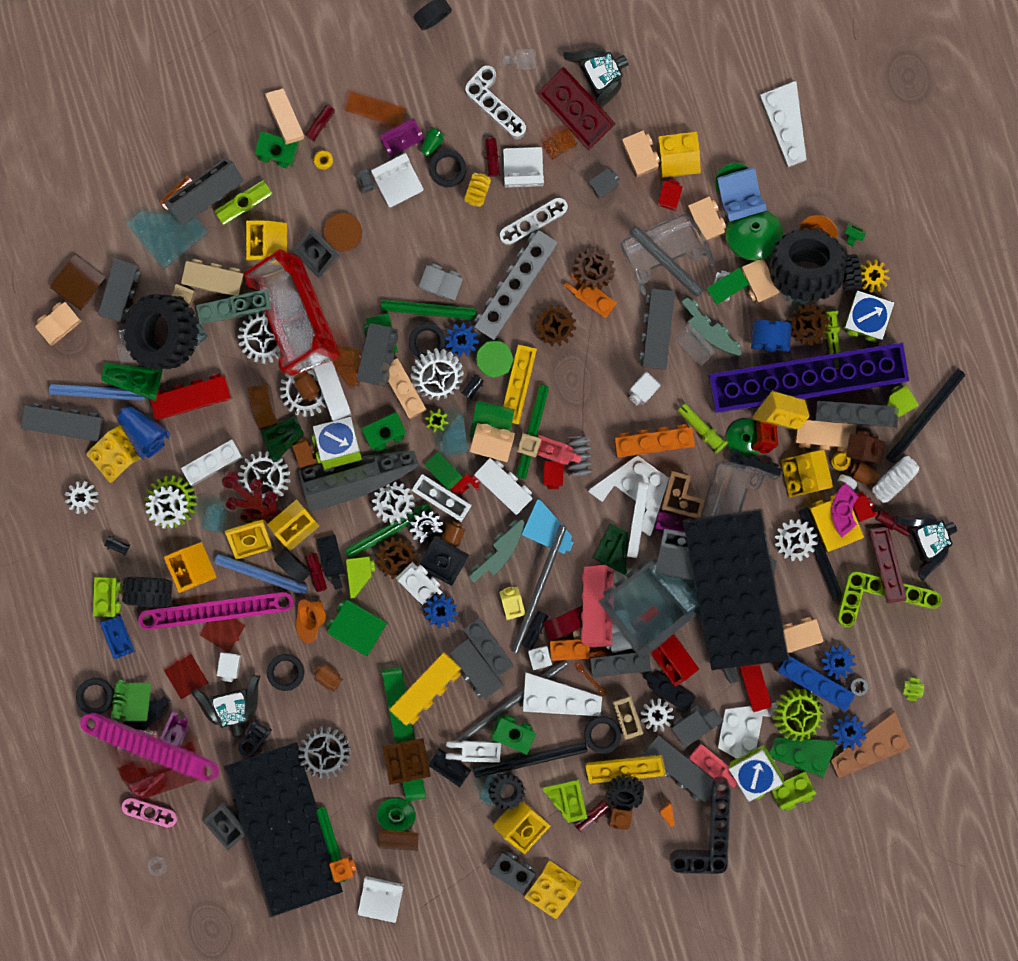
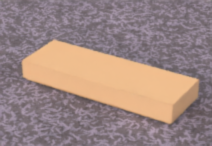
[265,89,304,144]

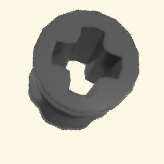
[355,169,377,194]

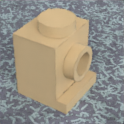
[172,284,196,307]

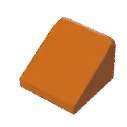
[659,802,674,827]

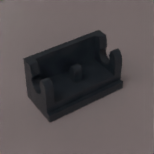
[429,748,471,788]

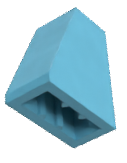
[522,499,574,554]

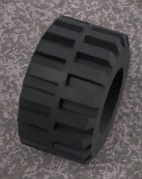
[122,577,173,607]

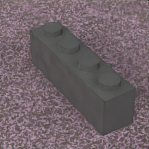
[163,157,244,226]
[639,289,675,370]
[816,401,899,428]
[21,403,104,441]
[643,734,714,802]

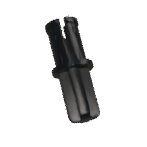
[522,611,549,650]

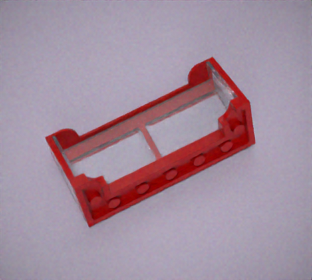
[244,249,341,376]

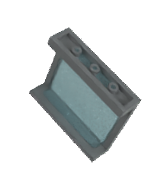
[598,558,697,658]

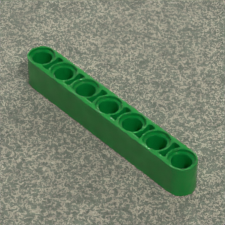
[382,666,426,802]

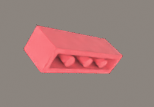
[581,565,614,647]

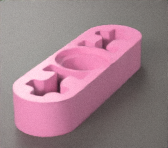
[122,797,178,828]

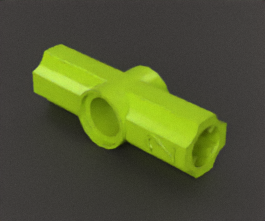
[215,180,273,225]

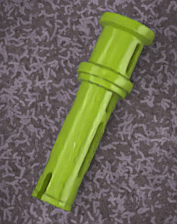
[823,311,841,370]
[677,403,728,455]

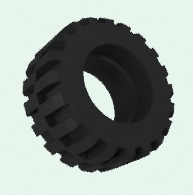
[770,228,846,302]
[123,294,199,369]

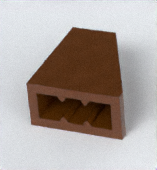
[248,384,277,428]

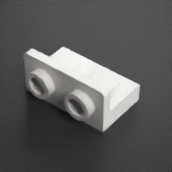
[396,562,442,605]

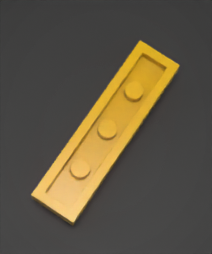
[503,344,537,425]
[585,755,666,784]

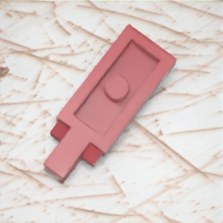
[537,435,582,465]
[688,743,737,788]

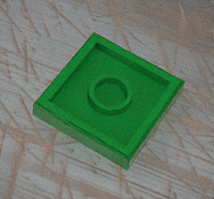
[469,401,515,438]

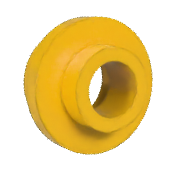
[314,150,333,170]

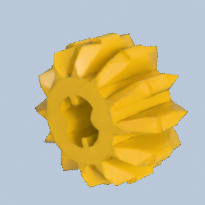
[464,173,491,207]
[860,259,890,293]

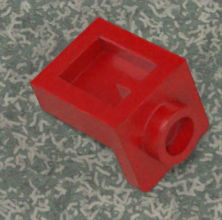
[752,421,778,454]
[450,474,480,495]

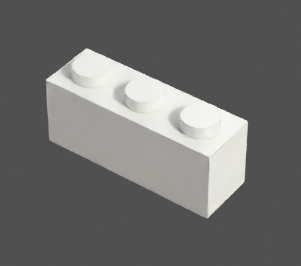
[628,372,661,406]
[181,440,244,486]
[474,458,533,516]
[412,474,472,522]

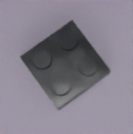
[420,536,469,586]

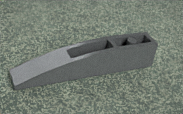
[298,450,419,512]
[655,529,777,581]

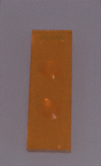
[345,92,406,127]

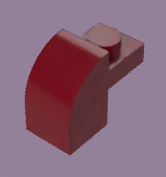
[543,605,583,641]

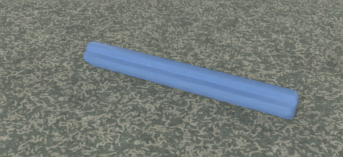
[49,384,145,401]
[214,554,308,595]

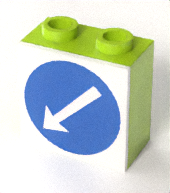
[843,291,894,343]
[312,417,362,470]
[729,744,784,802]

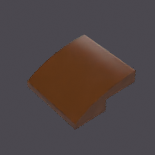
[50,255,106,311]
[382,738,431,785]
[379,830,419,851]

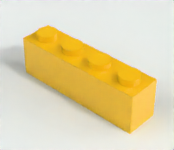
[390,652,461,726]

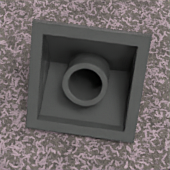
[292,227,340,278]
[203,801,245,851]

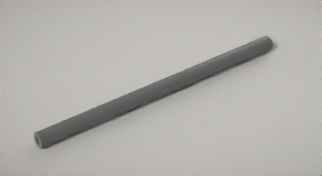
[511,525,567,654]
[454,660,568,742]

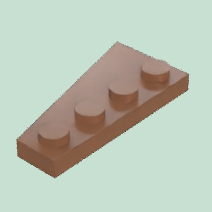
[830,712,910,778]

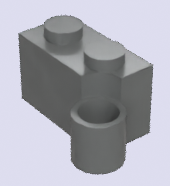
[671,705,723,747]

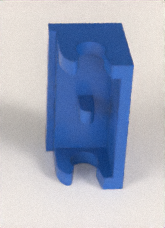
[100,616,135,659]

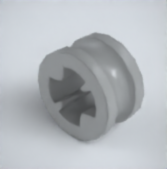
[850,678,868,696]

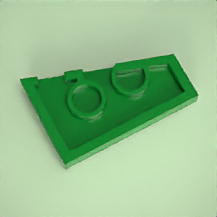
[101,363,163,401]
[770,738,837,778]

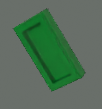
[706,268,750,305]
[424,452,463,490]

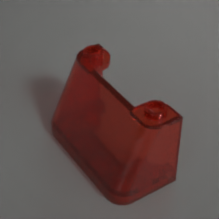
[118,739,208,799]

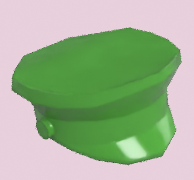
[475,341,514,378]

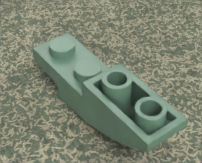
[196,289,272,325]
[680,297,742,357]
[469,519,524,583]

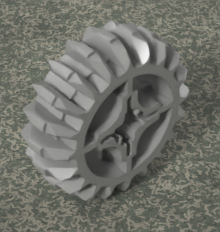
[298,726,351,779]

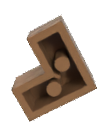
[661,471,705,518]

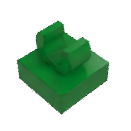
[845,223,866,247]

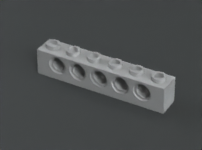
[473,230,558,341]

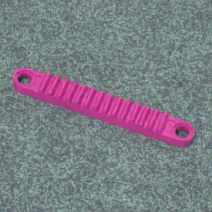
[138,592,294,630]
[80,713,219,782]

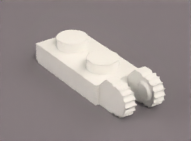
[445,741,501,762]

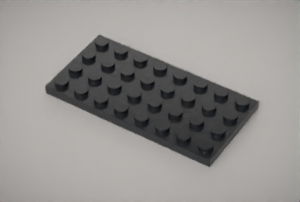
[683,508,789,671]
[223,742,343,917]

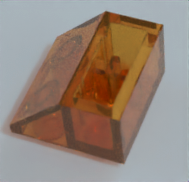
[333,345,362,390]

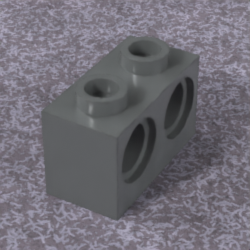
[490,851,535,894]

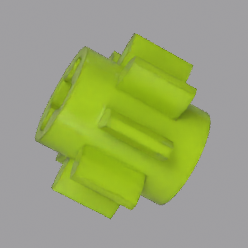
[425,409,449,433]
[902,677,924,702]

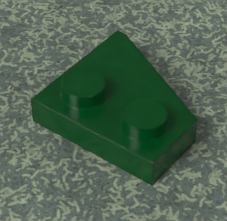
[261,415,304,462]
[592,524,628,575]

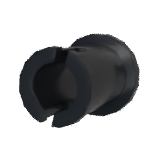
[461,374,485,400]
[104,535,131,556]

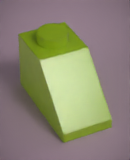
[885,385,919,418]
[346,557,376,598]

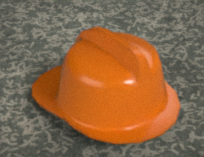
[296,599,326,644]

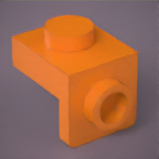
[330,856,357,882]

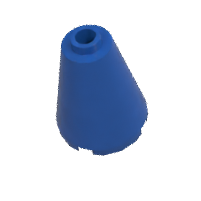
[117,407,170,460]

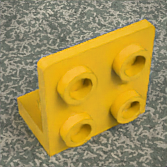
[86,425,141,483]
[524,860,581,919]

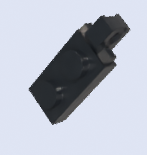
[728,451,782,479]
[316,534,345,590]
[644,672,696,713]
[123,695,171,732]

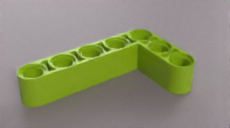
[836,572,942,627]

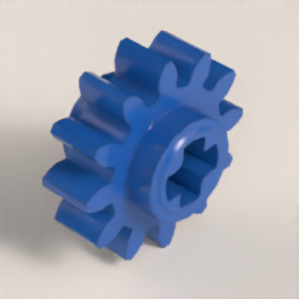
[445,323,479,358]
[424,594,458,629]
[821,645,856,680]
[832,715,867,751]

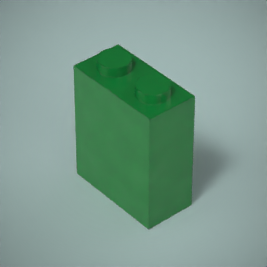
[326,599,387,657]

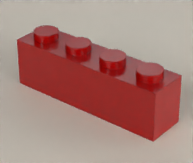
[150,374,232,420]
[629,606,699,687]

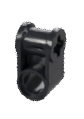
[238,718,272,756]

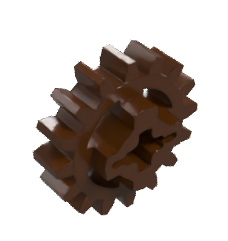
[572,248,615,290]
[789,303,832,346]
[534,304,576,347]
[376,538,418,579]

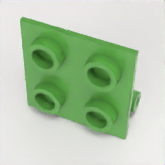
[111,680,152,721]

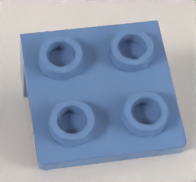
[717,167,767,221]

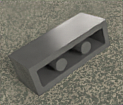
[98,259,141,323]
[357,323,398,387]
[464,618,514,677]
[450,639,504,699]
[590,652,651,678]

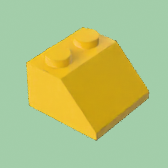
[657,132,701,178]
[752,391,809,430]
[492,801,551,855]

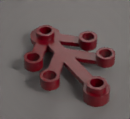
[222,471,282,523]

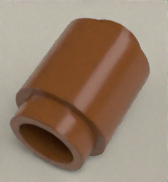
[293,371,320,401]
[849,461,880,487]
[441,520,465,547]
[313,664,343,692]

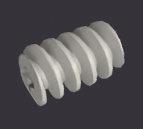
[566,436,592,476]

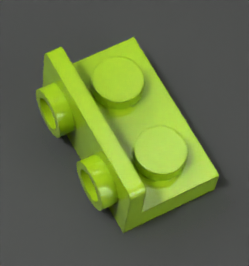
[93,577,122,617]
[771,771,817,811]

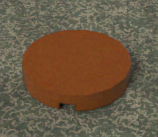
[324,213,362,252]

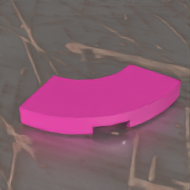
[832,483,859,538]

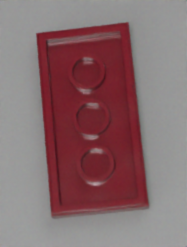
[537,67,616,151]

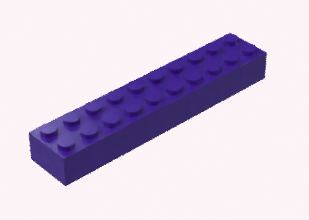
[708,343,909,414]

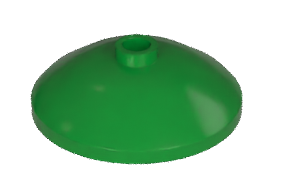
[725,210,783,261]

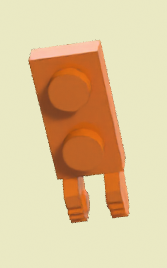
[563,272,617,319]
[550,639,606,661]

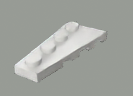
[760,81,807,168]
[522,672,602,716]

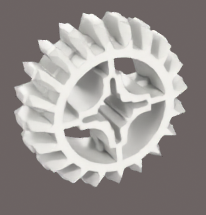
[238,311,291,364]
[411,348,464,401]
[280,364,327,417]
[238,451,291,501]
[872,456,919,503]

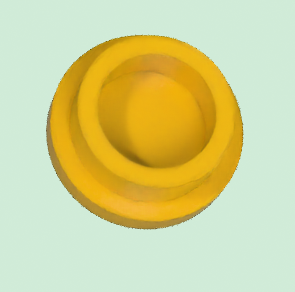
[831,451,851,471]

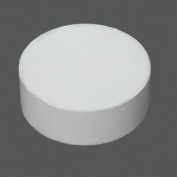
[837,474,857,491]

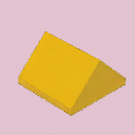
[225,519,273,560]

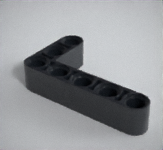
[670,776,731,874]

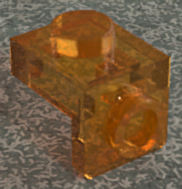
[543,128,578,160]

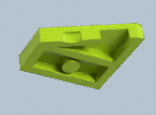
[543,780,588,823]

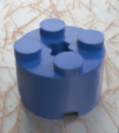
[751,320,792,352]

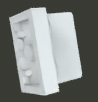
[503,147,544,188]
[371,153,424,208]
[358,876,404,923]

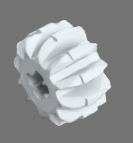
[65,481,98,514]
[640,698,674,732]

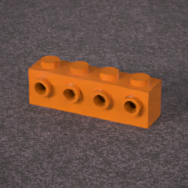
[614,424,695,458]

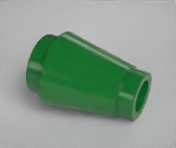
[420,127,445,157]

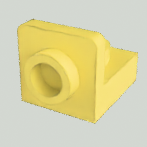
[499,587,525,620]

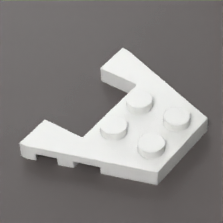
[588,455,669,536]
[717,703,779,761]

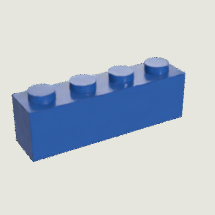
[776,656,856,711]

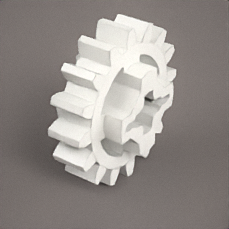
[372,482,415,525]
[146,486,189,529]
[775,519,818,561]

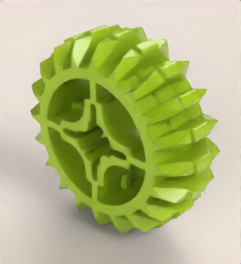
[144,475,198,528]
[772,688,825,741]

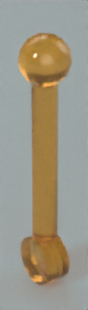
[576,665,607,696]

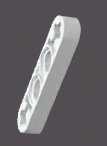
[500,198,568,245]
[627,482,649,558]

